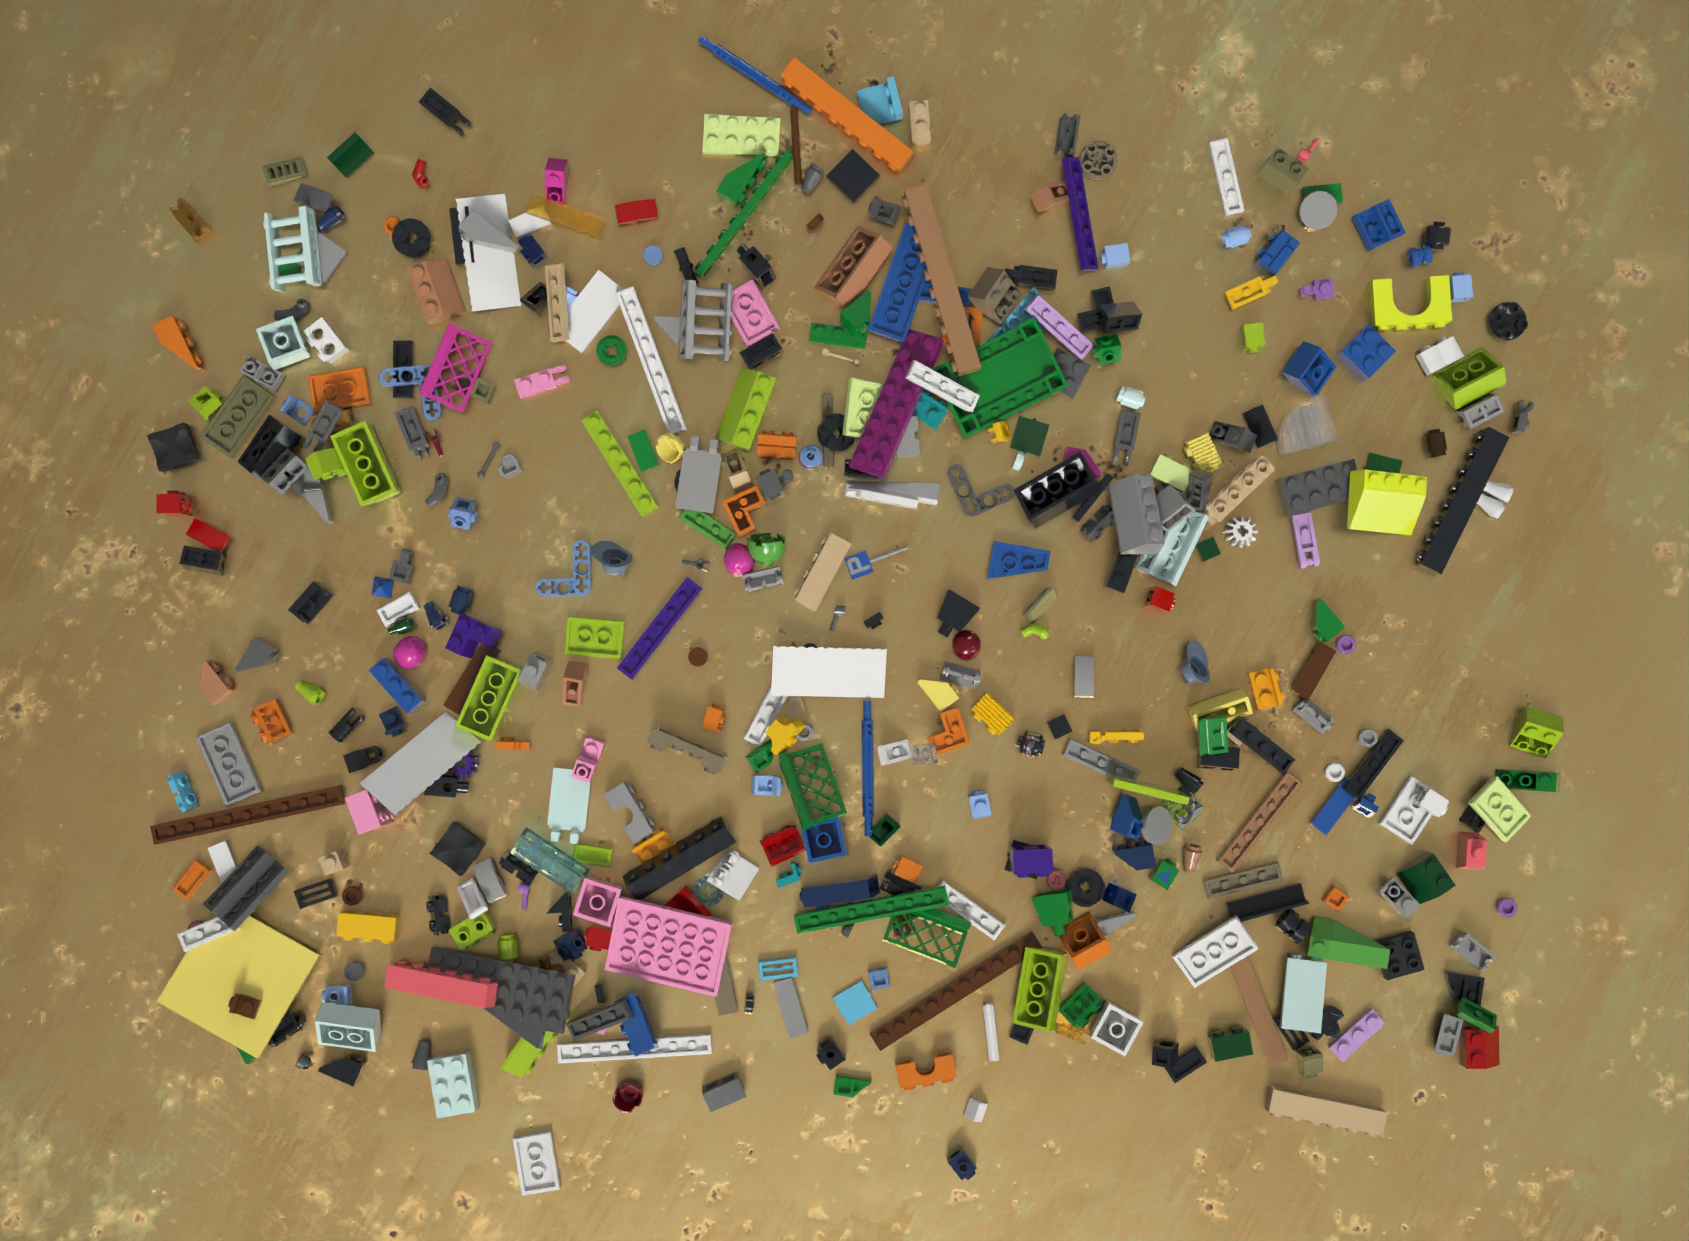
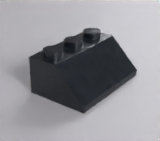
[238,415,302,483]

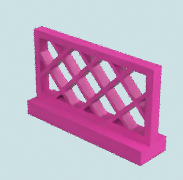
[419,322,492,412]

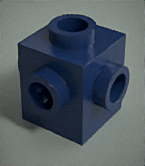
[553,928,588,961]

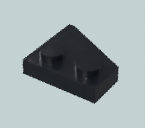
[1445,971,1485,1009]

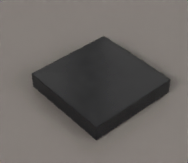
[826,149,880,204]

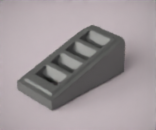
[1187,468,1213,512]

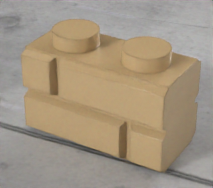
[908,100,931,145]

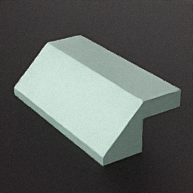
[1135,511,1209,586]

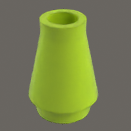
[295,680,325,705]

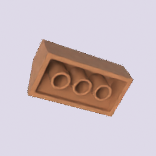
[814,226,893,308]

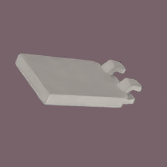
[675,436,722,514]

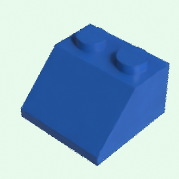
[1282,341,1336,398]

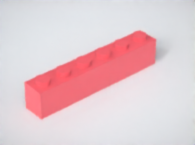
[384,960,498,1008]

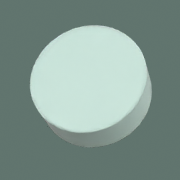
[1012,451,1026,471]

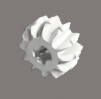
[1224,515,1258,548]

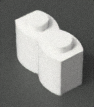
[1416,336,1464,376]

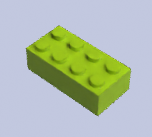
[455,654,522,741]

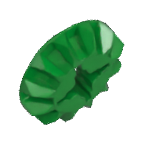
[596,335,627,366]

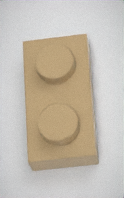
[550,948,586,987]

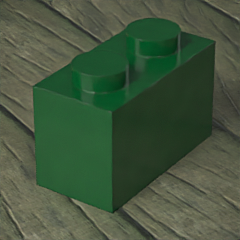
[1207,1026,1253,1062]

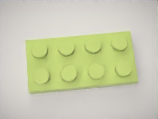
[702,114,781,158]

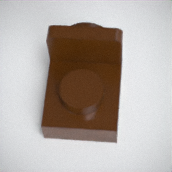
[228,993,262,1020]

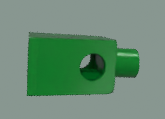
[1032,888,1073,936]

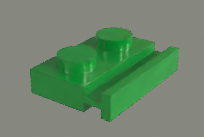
[1197,714,1228,756]

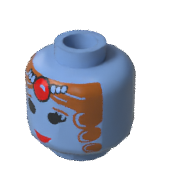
[798,445,823,471]

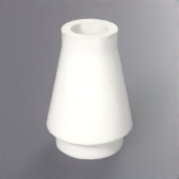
[1483,480,1514,503]
[1477,493,1506,519]

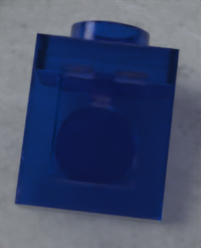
[1102,883,1137,912]

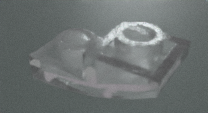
[910,743,938,765]

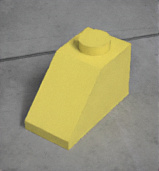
[917,679,959,712]

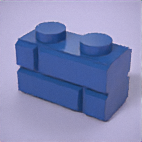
[1256,230,1300,276]

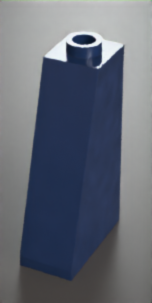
[800,874,880,908]

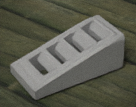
[1095,911,1137,935]

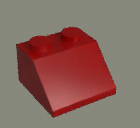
[1460,1026,1500,1069]

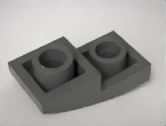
[294,183,333,212]

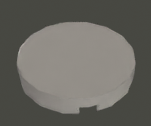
[1298,190,1338,230]
[1141,806,1173,845]

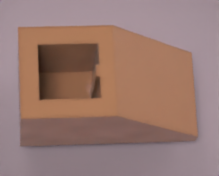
[199,660,235,704]

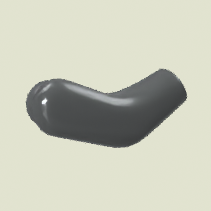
[274,298,310,321]
[425,473,448,508]

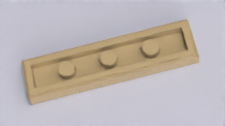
[545,263,570,342]

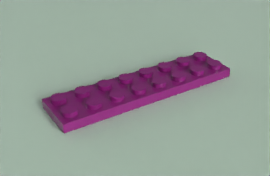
[849,329,944,479]

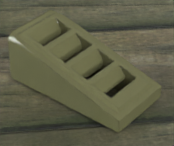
[262,157,308,187]

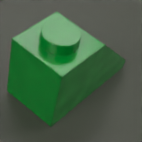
[840,290,871,337]
[1311,598,1345,642]

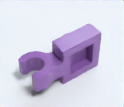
[1299,278,1335,300]

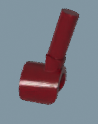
[426,428,443,456]

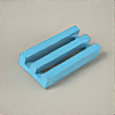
[758,956,798,981]

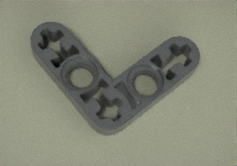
[947,464,1015,517]

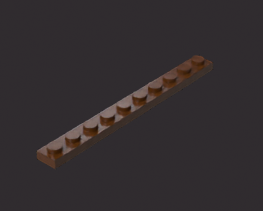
[150,785,344,845]
[870,931,1043,1051]

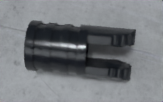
[328,707,365,743]

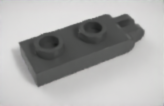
[395,406,430,460]

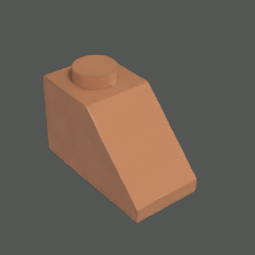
[1030,181,1069,212]
[562,661,587,707]

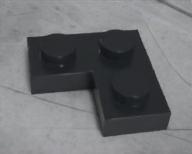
[1077,286,1114,333]

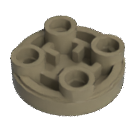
[1079,141,1117,180]

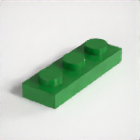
[809,322,868,350]

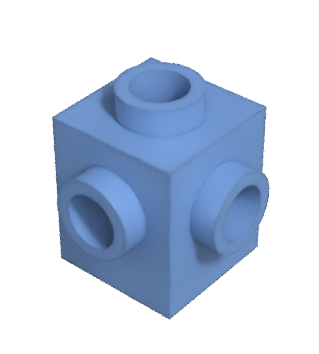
[448,497,478,530]

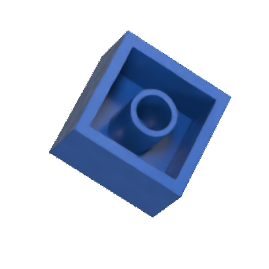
[1336,324,1396,381]
[801,817,849,863]

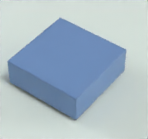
[868,967,890,990]

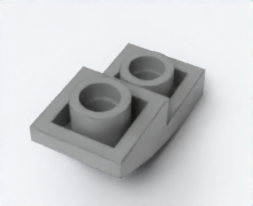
[239,355,285,391]
[1075,656,1095,698]
[473,858,507,903]

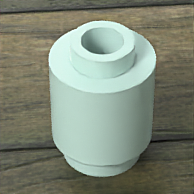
[1116,386,1146,410]

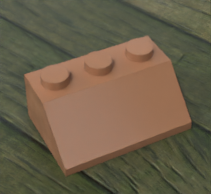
[407,259,466,326]

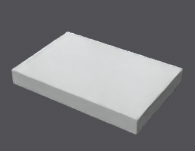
[1378,776,1443,845]
[512,1130,561,1196]

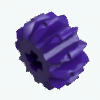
[448,750,480,779]

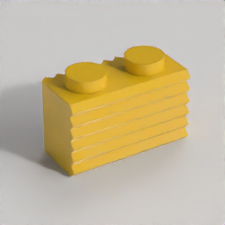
[971,692,1015,735]

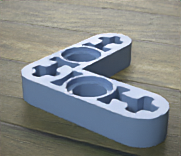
[378,365,441,421]
[535,540,592,597]

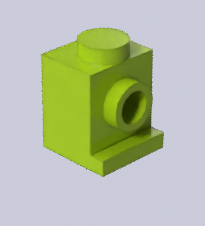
[187,386,222,421]

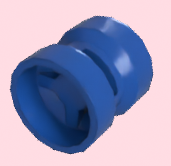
[1407,244,1433,267]

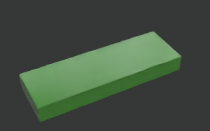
[679,509,737,550]

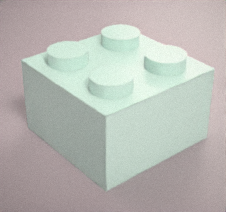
[256,316,310,370]

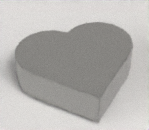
[498,453,523,478]

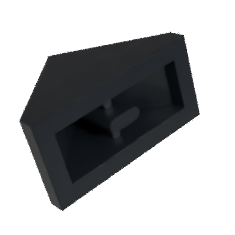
[520,281,548,317]

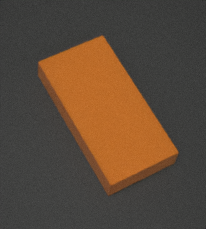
[172,858,212,901]

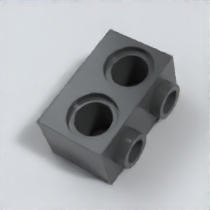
[260,448,308,495]

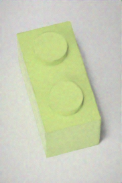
[1148,453,1193,493]

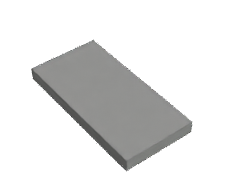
[195,721,263,807]

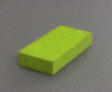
[572,843,613,868]

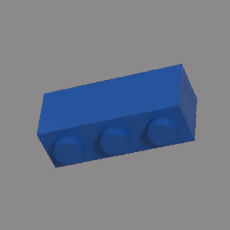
[369,658,426,714]

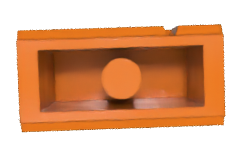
[757,430,797,460]

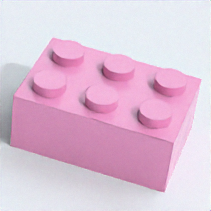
[345,790,394,835]

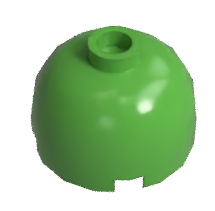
[747,533,786,565]

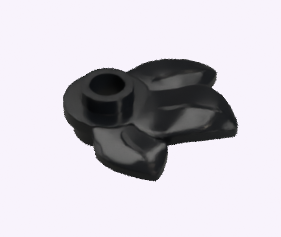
[1310,1006,1344,1041]

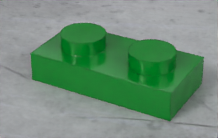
[1456,997,1497,1033]

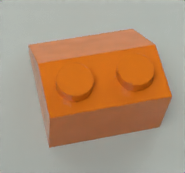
[1059,912,1112,970]

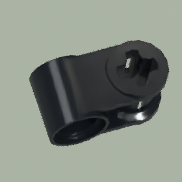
[343,746,383,773]

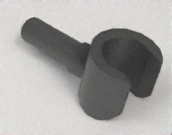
[292,482,321,495]
[682,558,710,572]
[829,605,846,631]

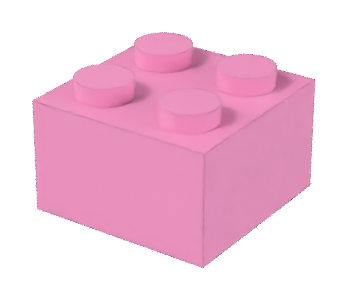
[573,876,624,927]

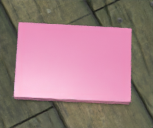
[719,278,780,347]

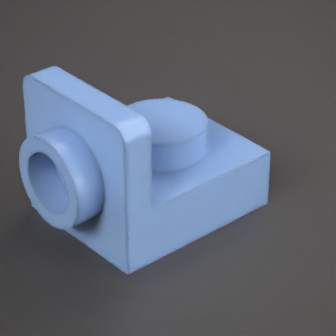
[968,790,992,819]

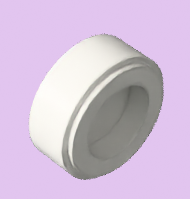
[1324,762,1345,782]

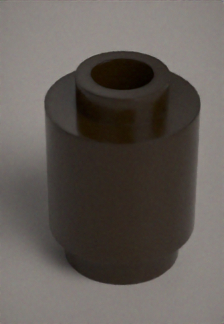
[1425,429,1447,457]

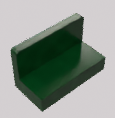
[327,132,374,178]

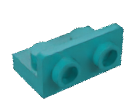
[912,389,949,431]

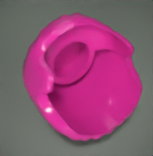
[724,543,755,577]
[393,636,427,669]

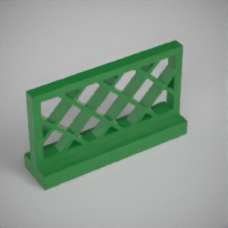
[778,744,847,830]
[883,908,972,968]

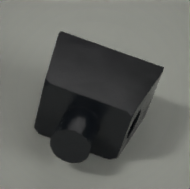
[737,244,777,290]
[937,589,980,638]
[424,775,469,798]

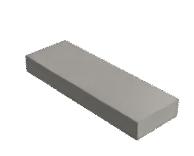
[773,977,808,1038]

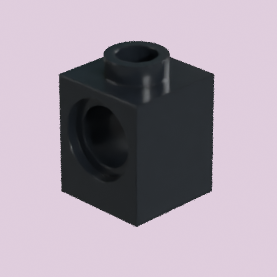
[1152,1039,1179,1068]

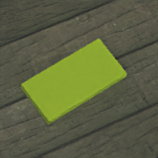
[1106,773,1190,805]

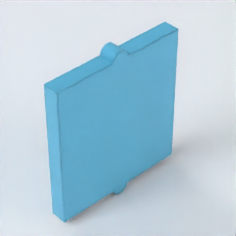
[833,980,877,1025]

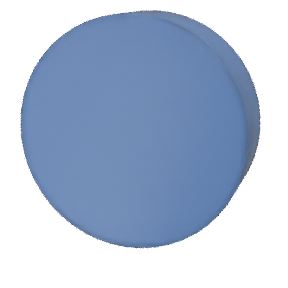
[644,245,663,266]

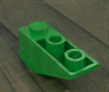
[716,152,767,207]
[1496,769,1560,792]

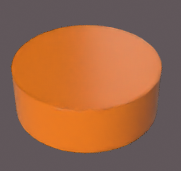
[384,216,401,236]

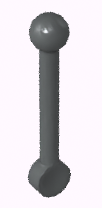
[477,442,500,478]

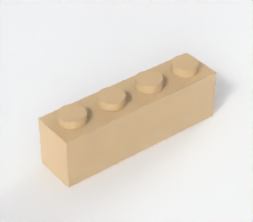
[793,533,851,612]

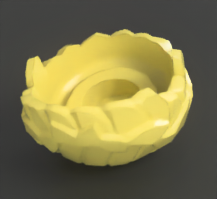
[655,432,685,463]

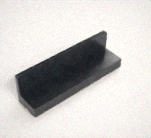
[1225,883,1309,922]

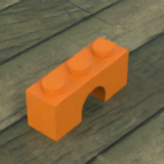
[895,1051,957,1090]

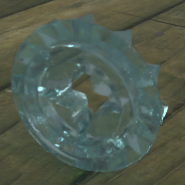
[693,875,724,907]

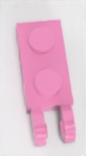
[514,365,570,399]

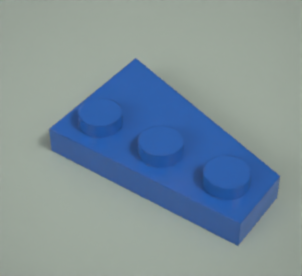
[987,541,1051,579]

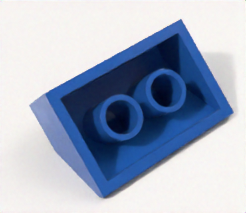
[614,992,659,1057]

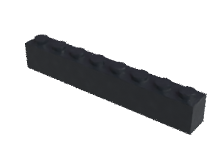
[1416,427,1510,575]

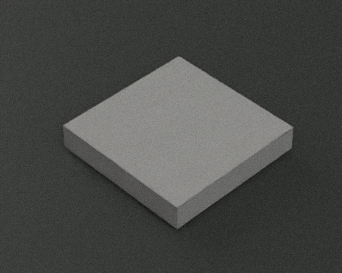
[296,231,348,283]

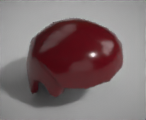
[952,630,981,661]
[613,1081,643,1113]

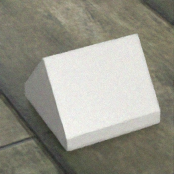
[964,1097,988,1122]

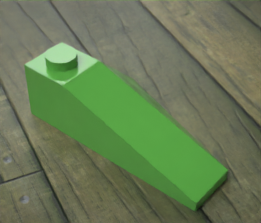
[1308,916,1390,969]

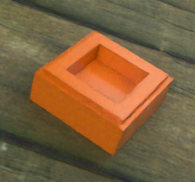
[1322,885,1350,912]

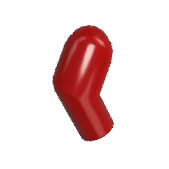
[412,159,429,188]

